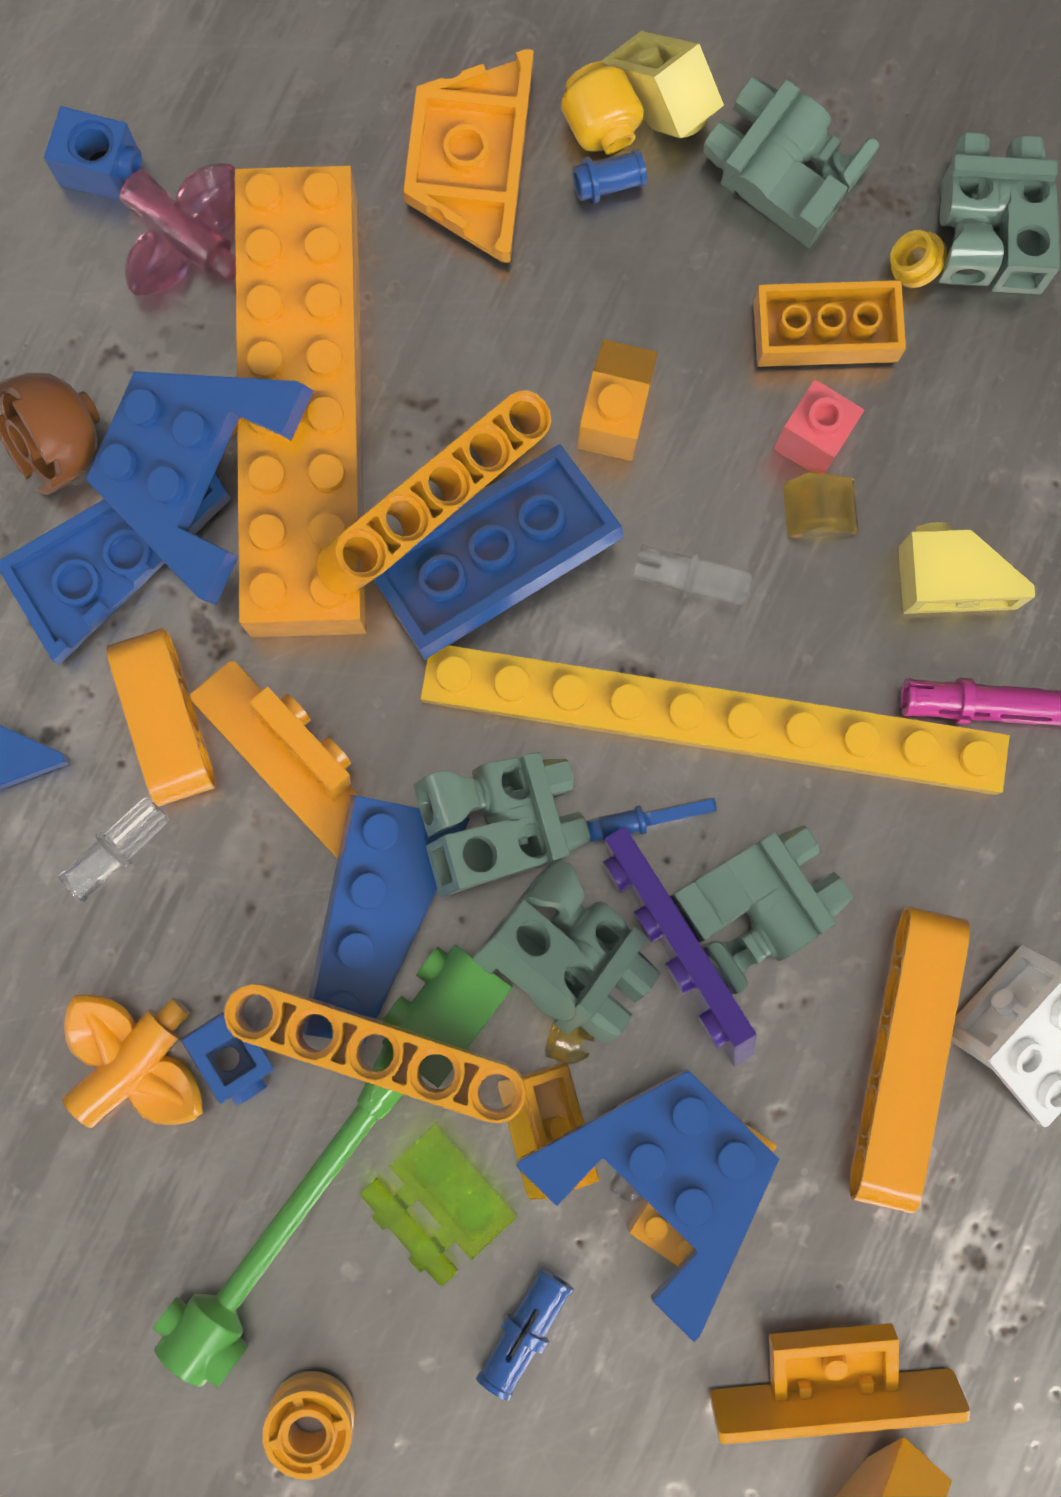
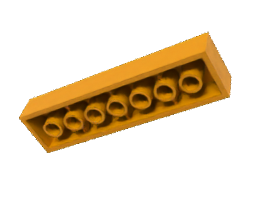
[235,166,367,638]

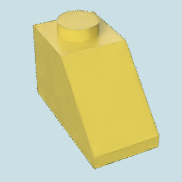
[600,31,724,138]
[898,522,1035,614]

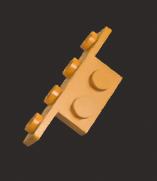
[190,661,360,859]
[710,1323,970,1444]

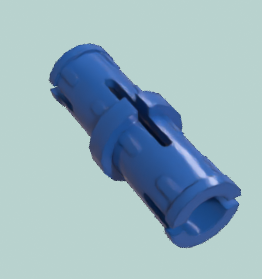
[476,1268,574,1401]

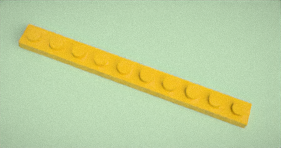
[421,645,1010,795]

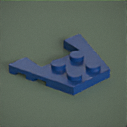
[86,371,314,605]
[516,1069,779,1342]

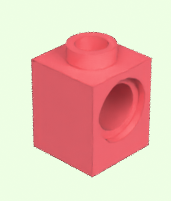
[773,379,865,478]

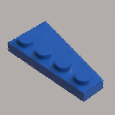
[0,473,231,665]
[302,794,470,1044]

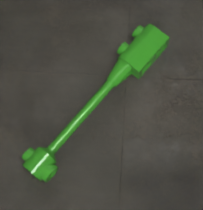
[153,944,513,1388]

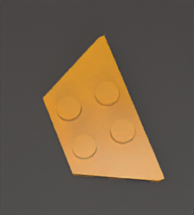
[403,49,534,263]

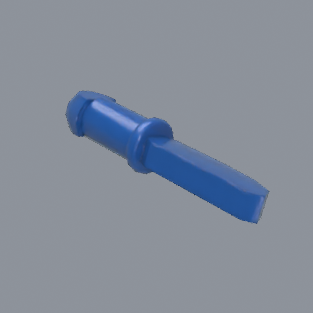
[586,798,717,842]

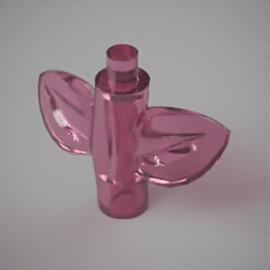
[120,163,237,295]

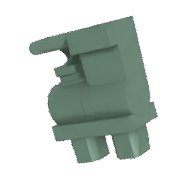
[703,76,880,249]
[937,132,1060,295]
[413,752,591,898]
[670,825,853,994]
[471,861,661,1044]

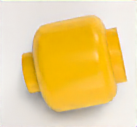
[561,62,644,155]

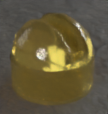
[545,1019,595,1064]

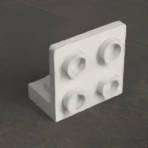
[951,944,1061,1127]

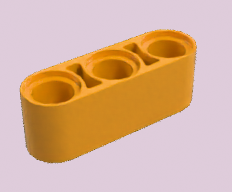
[106,628,216,807]

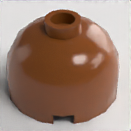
[0,373,100,494]

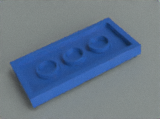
[373,444,624,660]

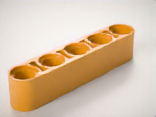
[316,390,551,594]
[849,906,970,1213]
[224,984,526,1123]

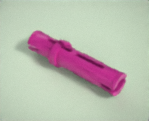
[900,678,1061,726]

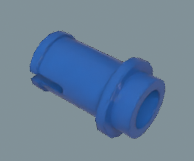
[572,149,647,204]

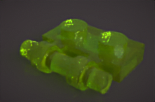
[359,1122,517,1287]

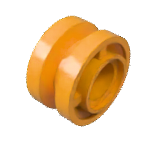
[262,1371,355,1480]

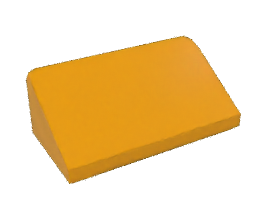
[498,1062,600,1200]

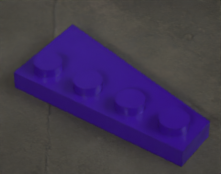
[602,826,757,1067]

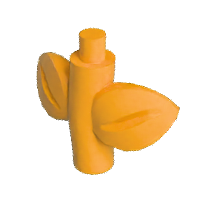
[62,994,202,1128]

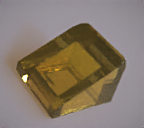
[783,472,859,538]

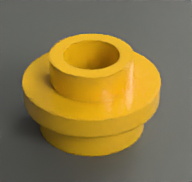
[890,230,947,288]

